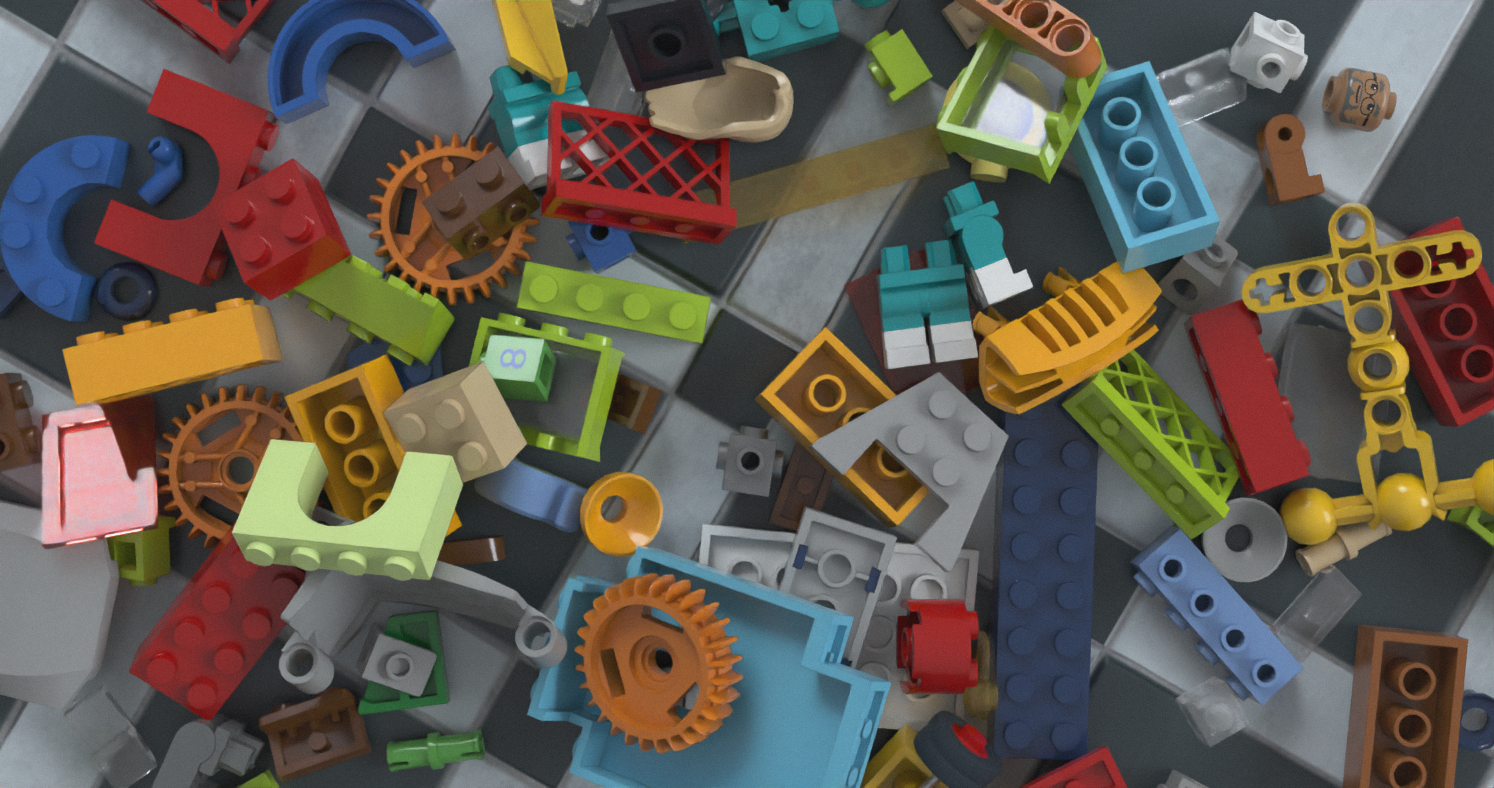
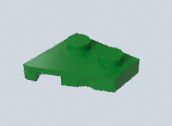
[358,609,450,715]

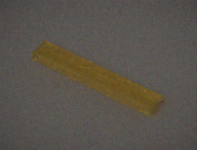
[679,123,950,245]

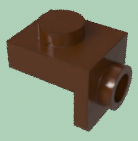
[579,365,662,434]

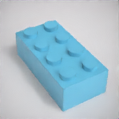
[1058,61,1220,274]

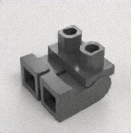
[152,712,266,788]

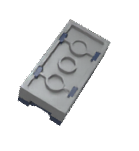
[777,505,897,669]

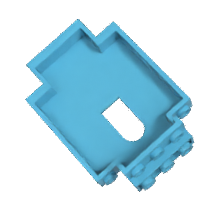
[527,546,891,788]

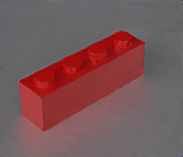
[1183,299,1311,497]

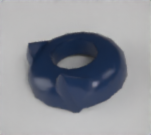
[95,261,159,321]
[1458,689,1494,751]

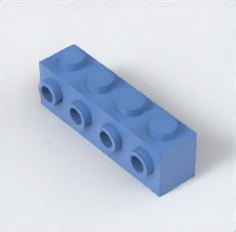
[1130,526,1303,705]

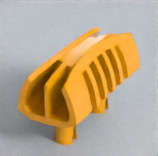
[972,262,1162,414]

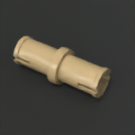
[1295,522,1392,577]

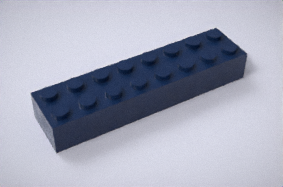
[986,384,1098,760]

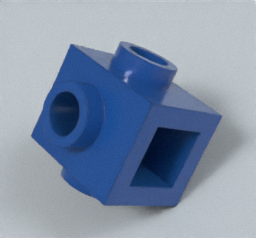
[566,221,638,275]

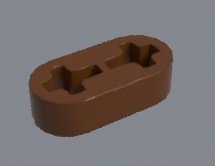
[437,535,506,566]

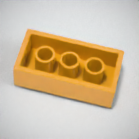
[62,298,283,405]
[754,327,930,528]
[284,354,462,537]

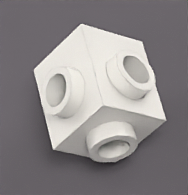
[1230,12,1308,93]

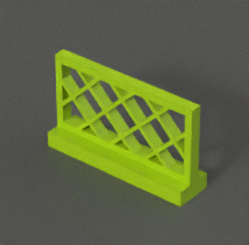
[1062,350,1239,540]

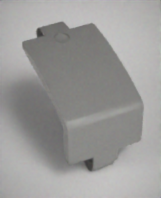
[279,561,567,694]

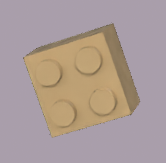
[383,361,527,483]

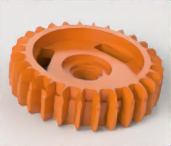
[367,133,540,306]
[155,384,325,549]
[574,573,743,754]

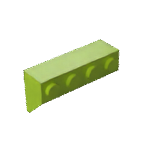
[281,255,455,366]

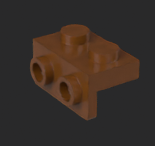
[422,147,541,260]
[258,688,371,782]

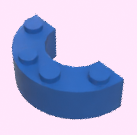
[268,0,456,124]
[0,135,132,323]

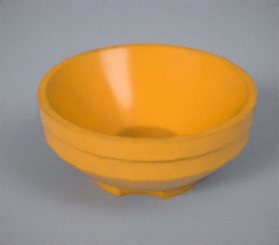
[580,472,663,557]

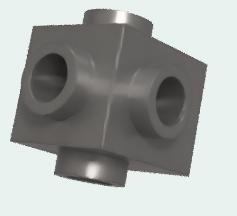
[716,426,784,497]

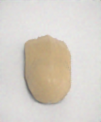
[645,56,794,143]

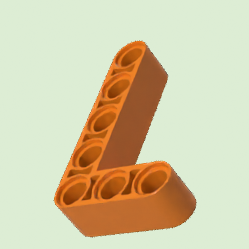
[954,0,1102,78]

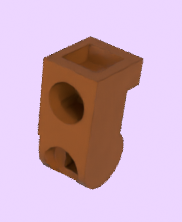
[1256,114,1325,206]

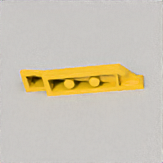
[492,0,568,95]

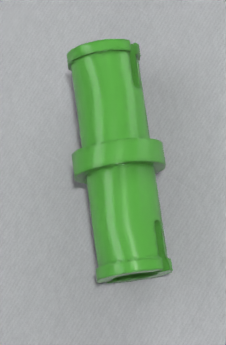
[387,729,485,772]

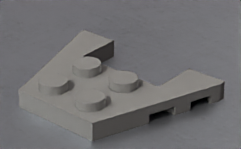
[809,372,1009,572]

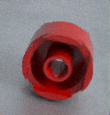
[896,599,979,695]

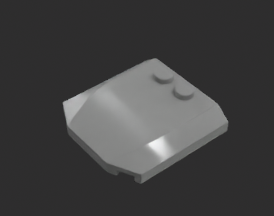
[0,499,120,710]

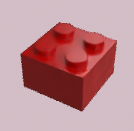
[212,158,352,301]

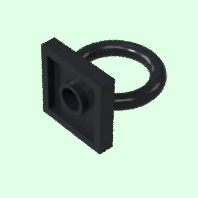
[607,0,727,93]

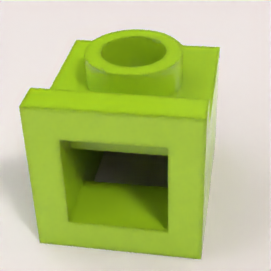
[864,29,933,108]
[107,513,175,586]

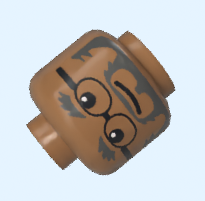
[1322,67,1397,132]

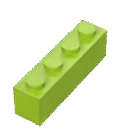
[517,261,711,344]

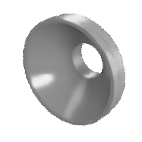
[1201,497,1288,582]

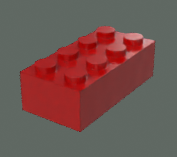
[1358,216,1494,427]
[129,520,306,720]

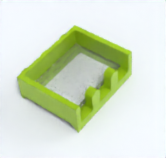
[936,23,1108,184]
[469,313,625,462]

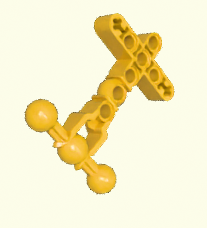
[1241,203,1494,545]

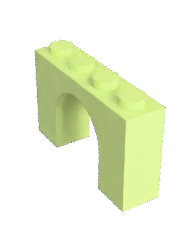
[232,439,463,581]

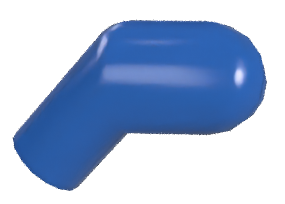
[137,136,183,207]

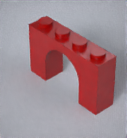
[94,69,280,287]

